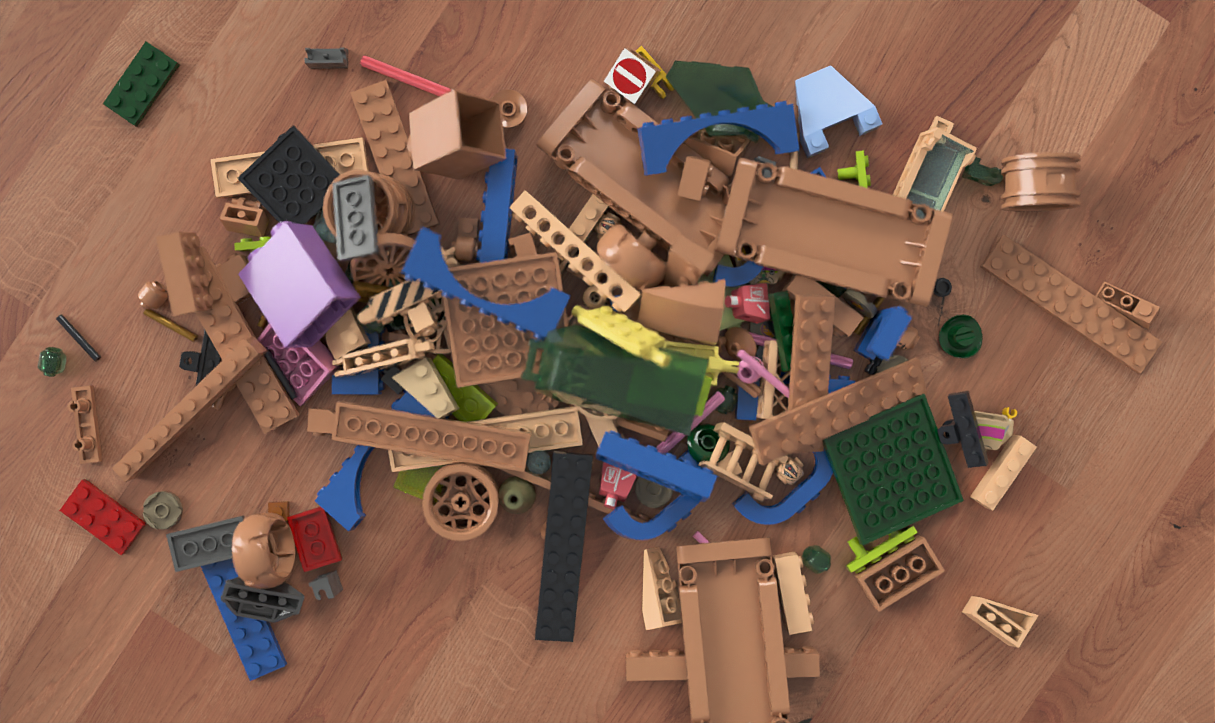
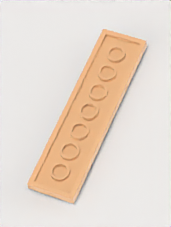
[211,138,369,198]

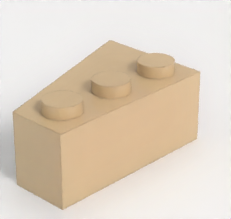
[392,357,460,419]

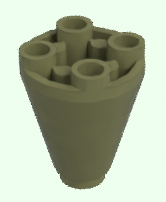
[498,476,536,514]

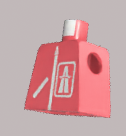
[725,283,770,324]
[599,462,637,509]

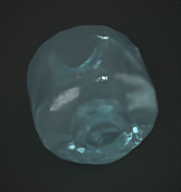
[526,450,551,474]

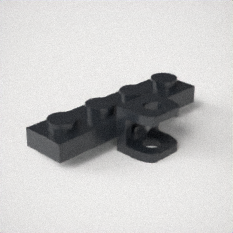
[179,331,222,387]
[937,391,989,468]

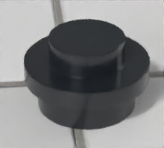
[933,278,952,297]

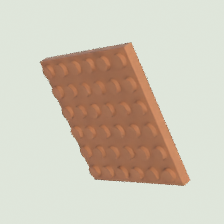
[442,252,575,388]

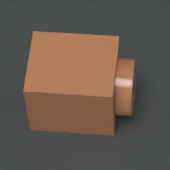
[407,89,506,180]

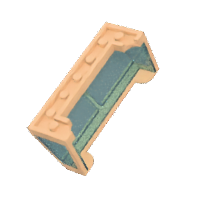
[893,127,977,219]

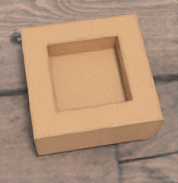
[929,116,954,142]

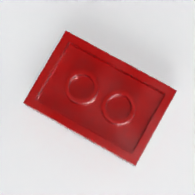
[287,506,342,572]

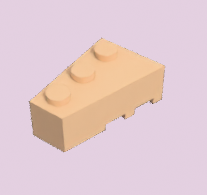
[962,596,1039,648]

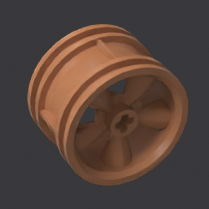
[323,170,413,248]

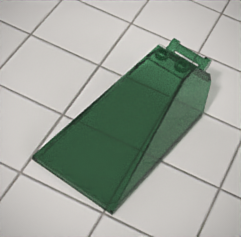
[521,324,709,436]

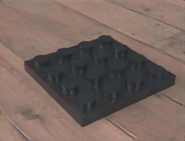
[237,125,340,225]

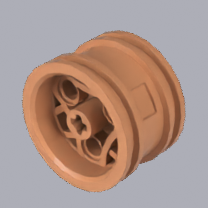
[1001,152,1081,212]
[422,462,499,541]

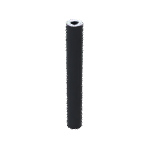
[56,314,101,362]
[264,347,298,400]

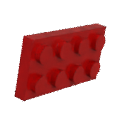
[59,479,147,555]

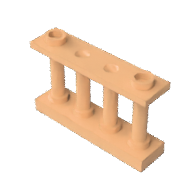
[698,422,789,501]

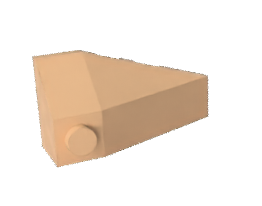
[325,307,371,360]
[642,548,682,630]

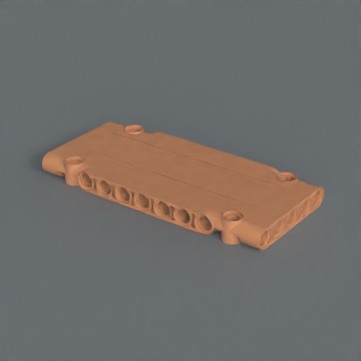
[536,78,732,277]
[715,158,952,307]
[676,537,790,723]

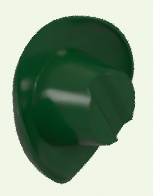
[939,314,983,359]
[687,423,730,463]

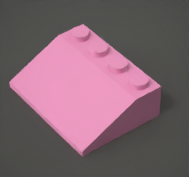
[257,323,341,407]

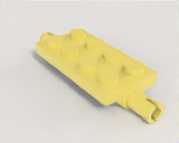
[572,305,671,367]
[622,341,739,386]

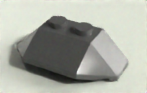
[221,577,305,623]

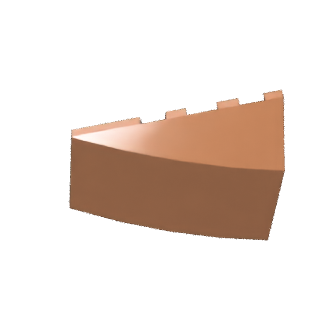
[638,280,725,346]

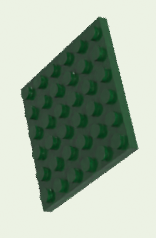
[822,394,964,545]

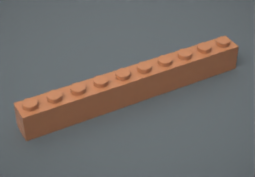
[112,337,267,482]
[626,646,820,681]

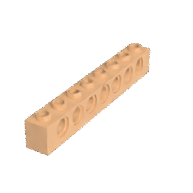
[509,190,642,314]

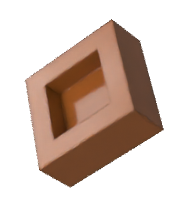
[268,501,290,521]

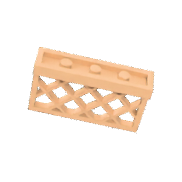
[756,340,791,419]

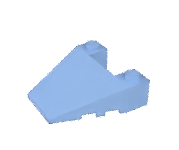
[795,65,882,159]

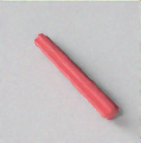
[360,56,451,97]

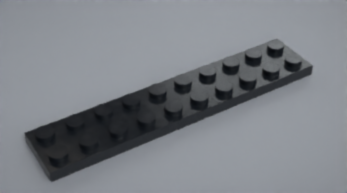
[535,451,593,642]

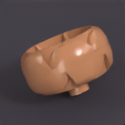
[597,224,667,292]
[232,512,295,589]

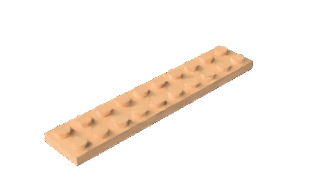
[388,406,583,472]

